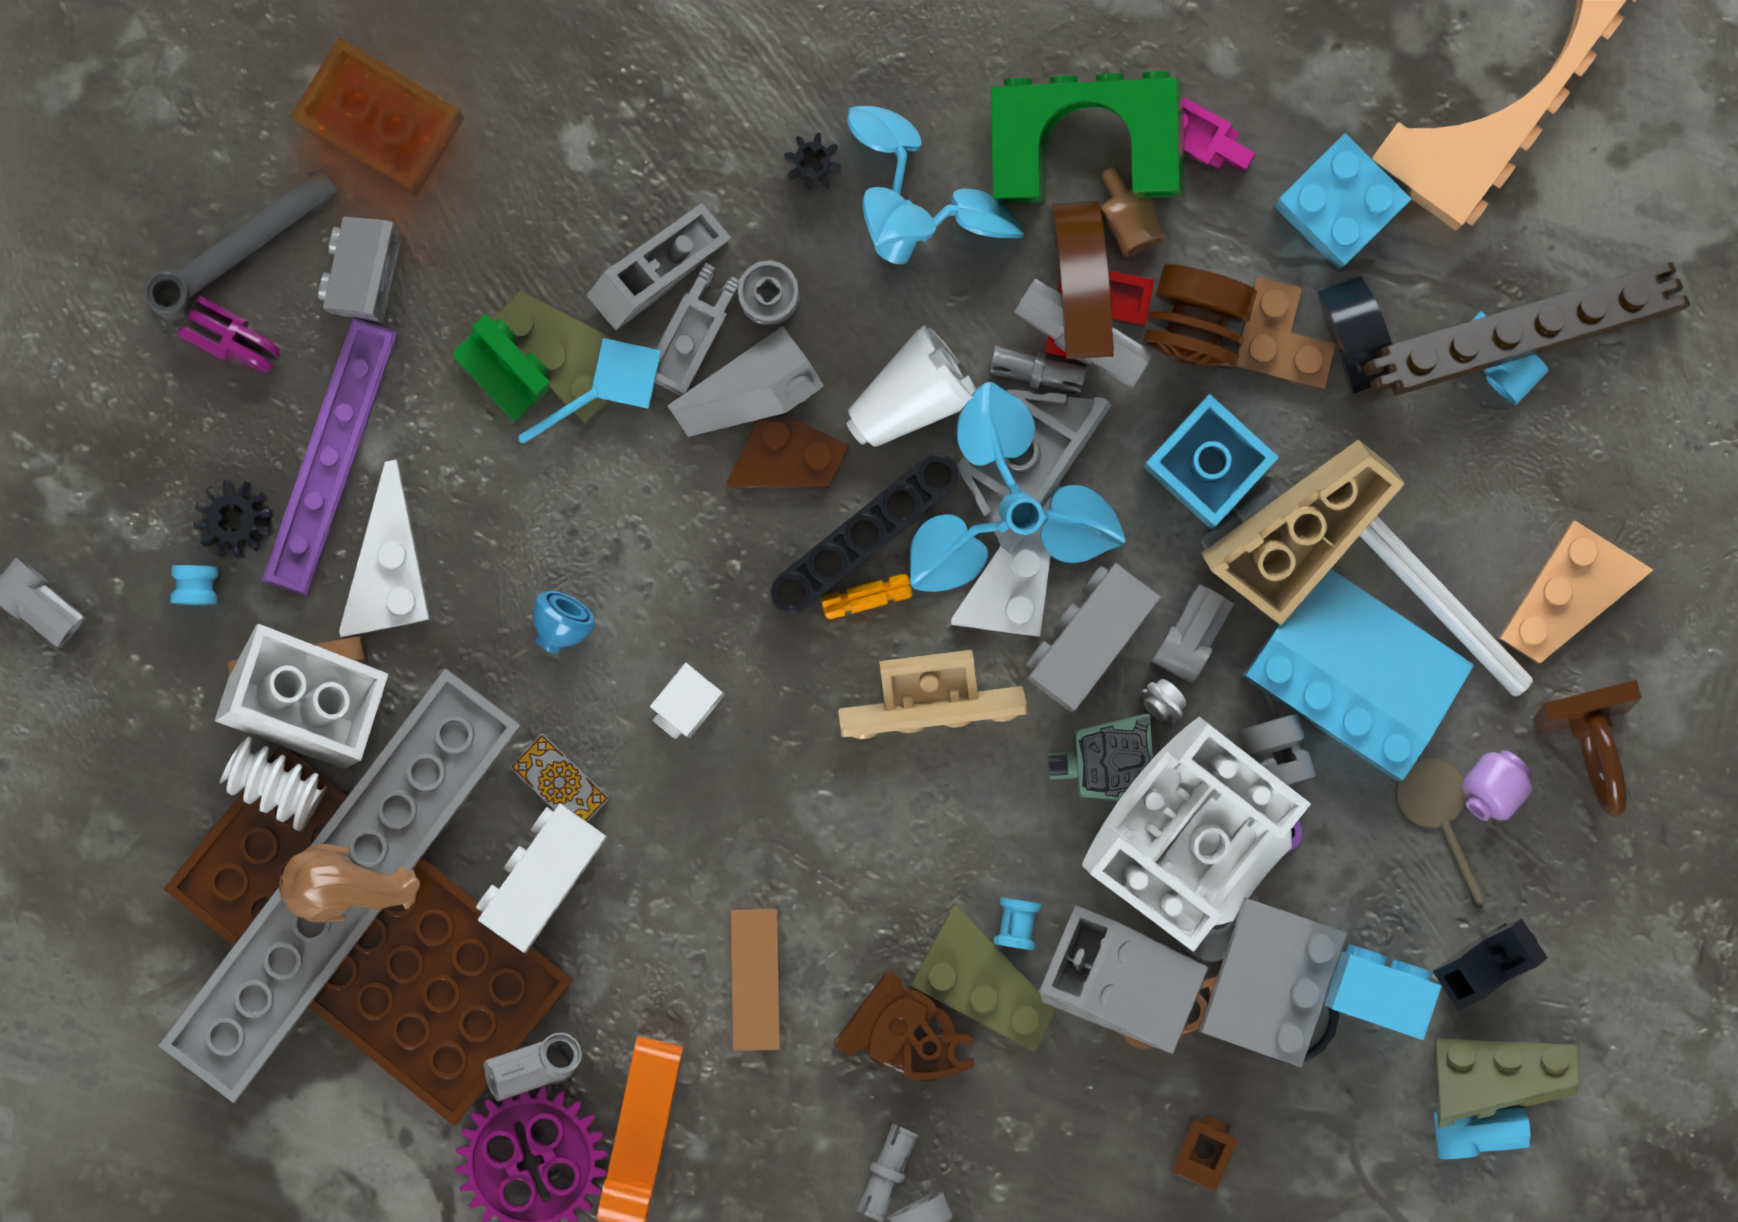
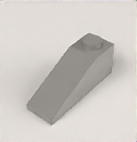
[586,203,731,331]
[667,326,824,437]

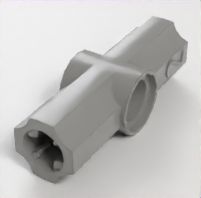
[1014,279,1155,389]

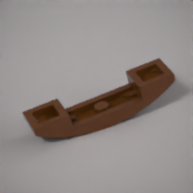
[1052,201,1114,359]

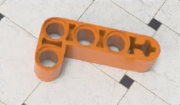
[597,1036,683,1222]

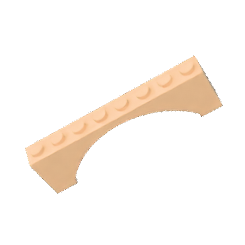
[1371,0,1637,231]

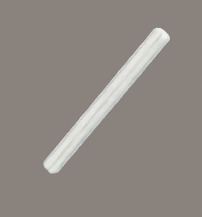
[1360,516,1533,696]

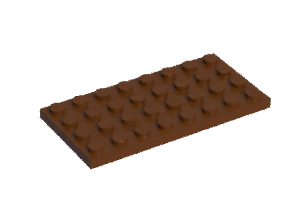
[163,746,574,1126]

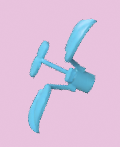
[847,106,1025,264]
[910,382,1125,592]

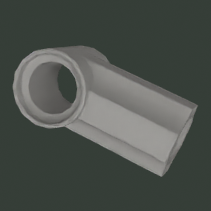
[0,557,86,648]
[1151,584,1234,685]
[483,1032,582,1101]

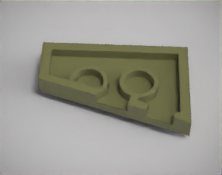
[491,291,618,424]
[1434,1039,1580,1129]

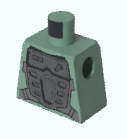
[1047,714,1153,801]

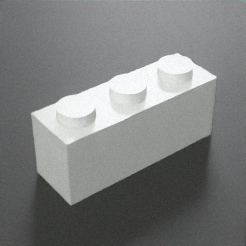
[476,804,606,954]

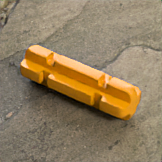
[821,574,913,619]

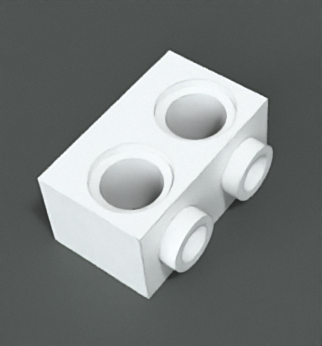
[650,663,725,739]

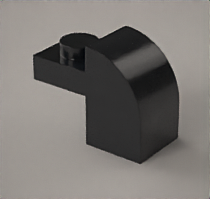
[1317,276,1392,394]
[1433,919,1548,1010]

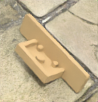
[838,650,1028,739]

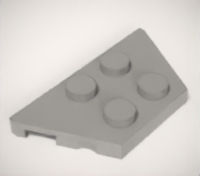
[957,389,1112,554]

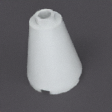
[846,325,976,447]

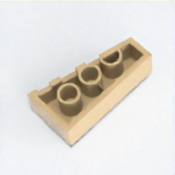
[1201,440,1405,625]

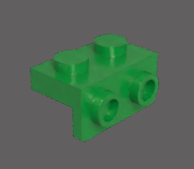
[452,314,550,421]

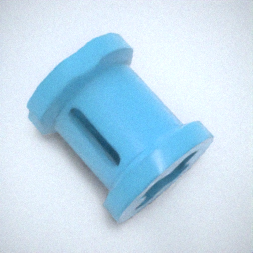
[993,897,1042,950]

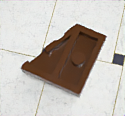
[726,413,849,488]

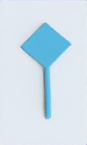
[518,338,661,443]

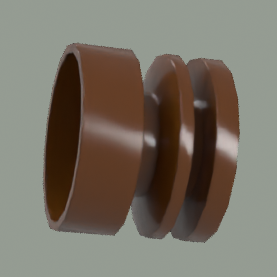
[1142,264,1258,369]

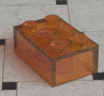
[290,37,464,197]

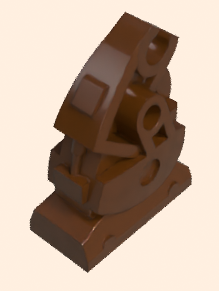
[833,967,974,1081]

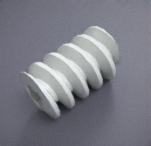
[220,736,327,831]

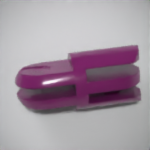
[177,296,280,373]

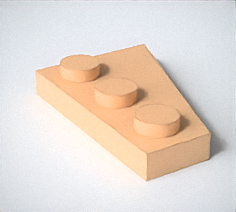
[1498,520,1653,664]

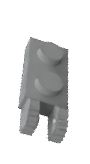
[654,263,740,396]

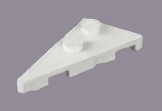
[339,460,431,638]
[951,483,1060,637]

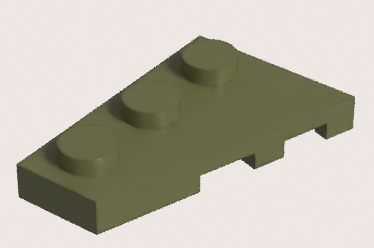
[910,903,1056,1052]

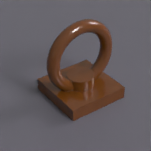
[1533,680,1642,817]

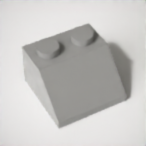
[318,216,403,324]

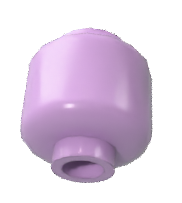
[1462,751,1533,821]

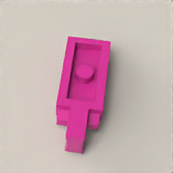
[1183,96,1255,173]

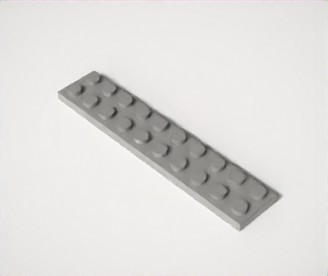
[158,668,522,1103]

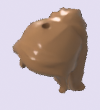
[279,844,420,923]

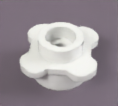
[1141,679,1187,725]

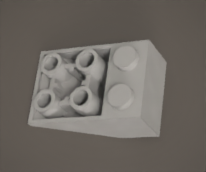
[1039,905,1208,1054]

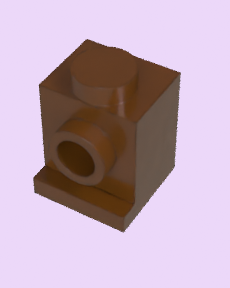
[1169,1114,1238,1192]

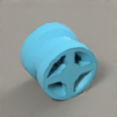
[170,565,219,605]

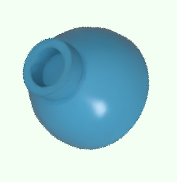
[533,591,596,653]

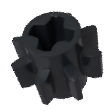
[784,132,841,192]

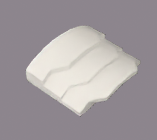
[1082,716,1311,952]

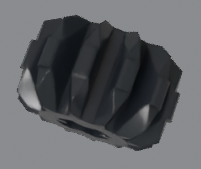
[194,480,274,559]

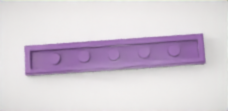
[262,317,398,597]

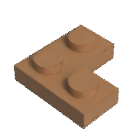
[1235,276,1336,390]

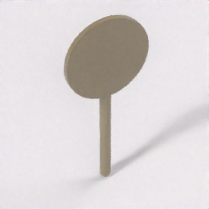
[1396,758,1484,907]

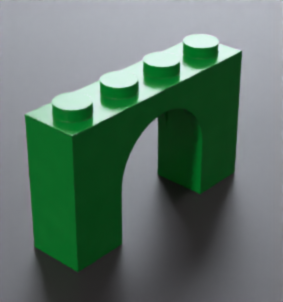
[991,71,1185,204]

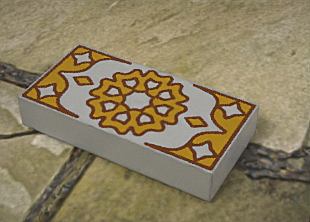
[510,733,610,822]

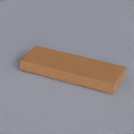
[731,909,780,1051]

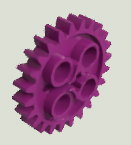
[455,1085,609,1222]

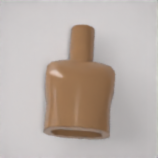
[1100,167,1167,257]

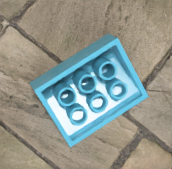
[1241,569,1474,781]

